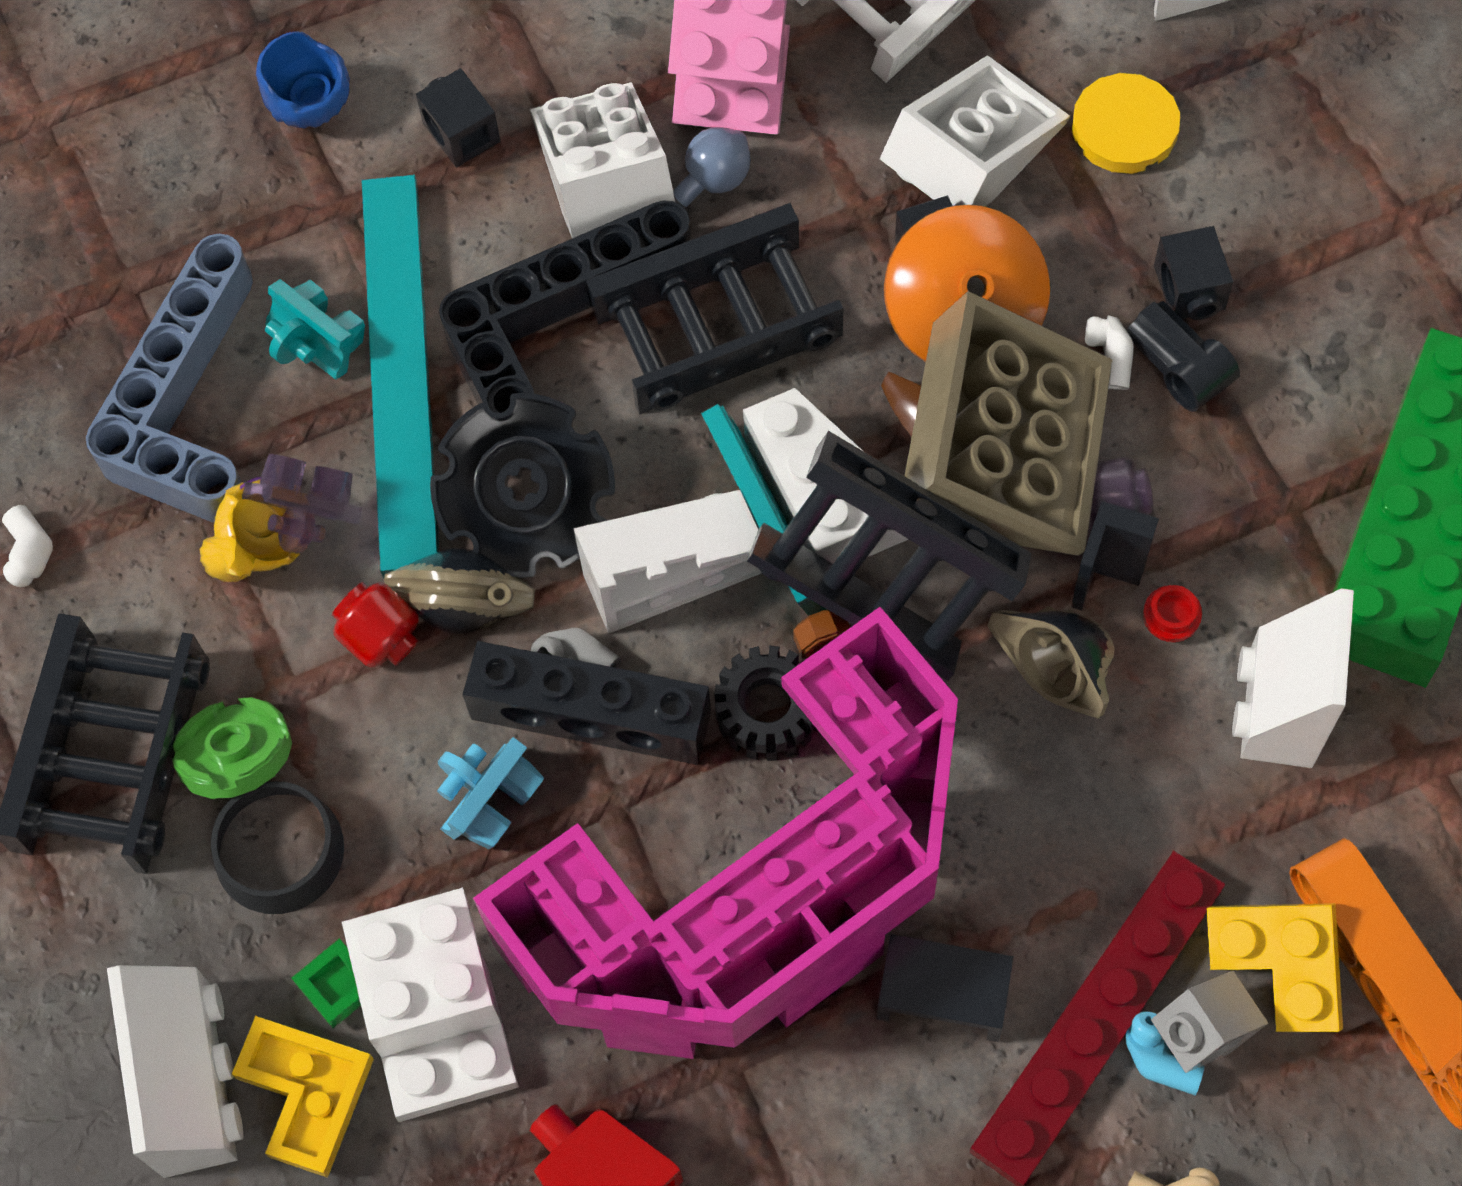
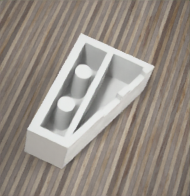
[743,388,908,563]
[574,490,761,634]

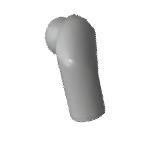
[531,628,621,668]

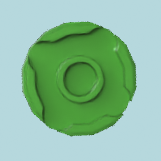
[172,697,292,799]

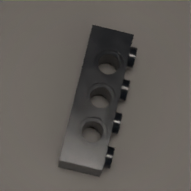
[462,641,711,765]

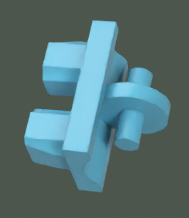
[437,737,544,849]

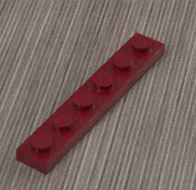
[969,850,1225,1186]

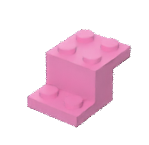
[668,0,790,135]

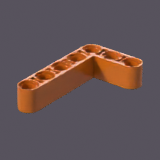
[1289,838,1462,1130]

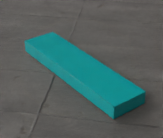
[701,404,828,616]

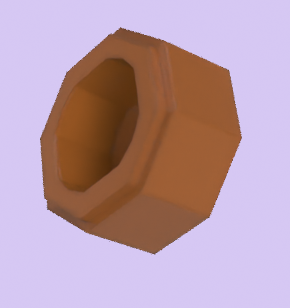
[793,610,850,660]

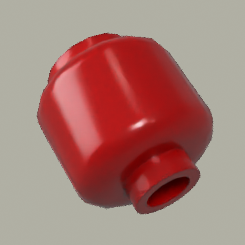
[332,582,419,668]

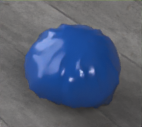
[256,31,350,129]

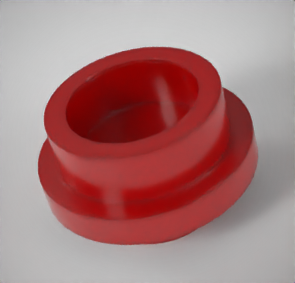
[1143,585,1202,642]

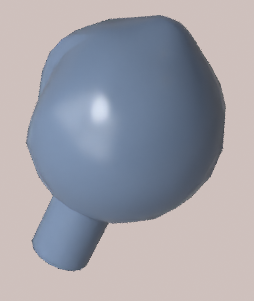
[673,127,751,207]

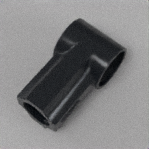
[1127,301,1240,412]

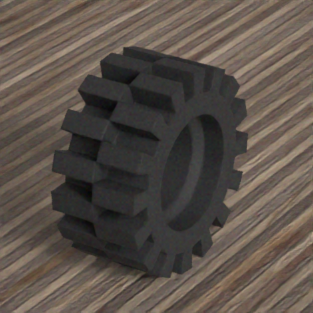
[714,645,817,761]

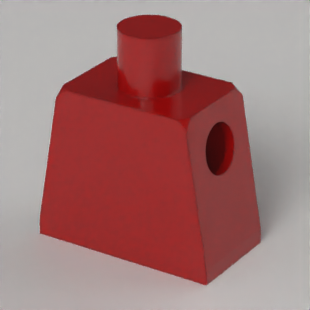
[530,1104,683,1186]

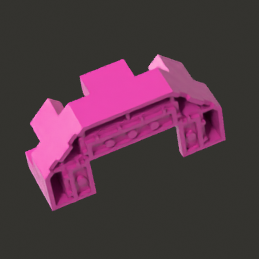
[473,607,958,1059]

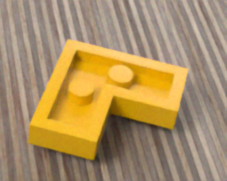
[1207,903,1343,1032]
[232,1016,374,1178]

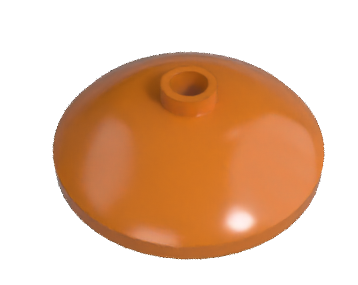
[884,205,1050,362]

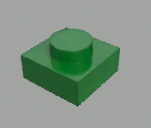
[292,938,361,1029]

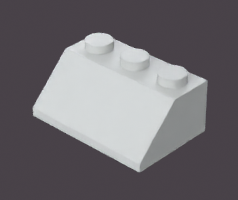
[107,965,244,1178]

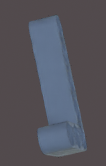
[86,233,253,522]

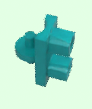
[265,279,365,380]

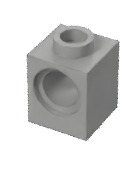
[1151,971,1269,1073]

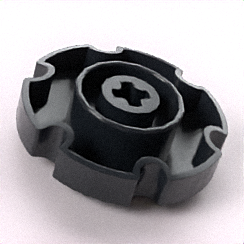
[430,393,615,578]

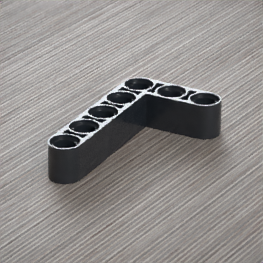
[439,200,691,413]

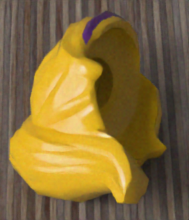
[199,476,307,582]

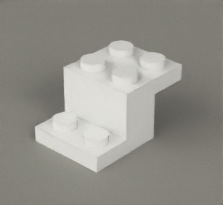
[342,888,519,1122]

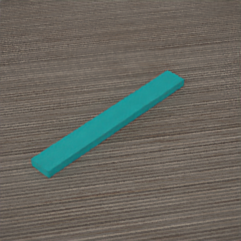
[362,175,439,579]

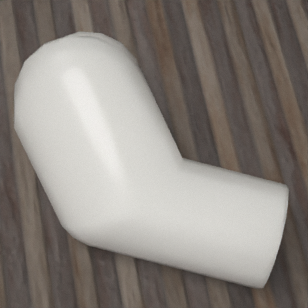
[1085,315,1133,390]
[2,505,53,587]

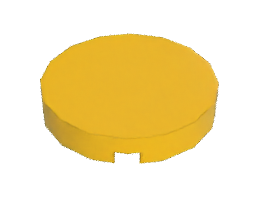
[1072,73,1180,174]

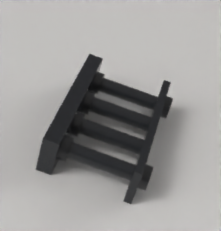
[586,203,844,414]
[747,430,1032,681]
[0,613,210,874]

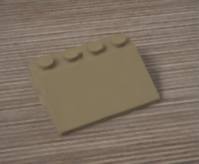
[904,291,1112,556]

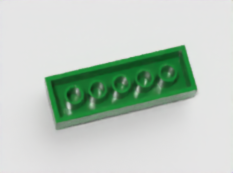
[1332,328,1462,688]

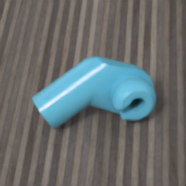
[1126,1011,1205,1096]

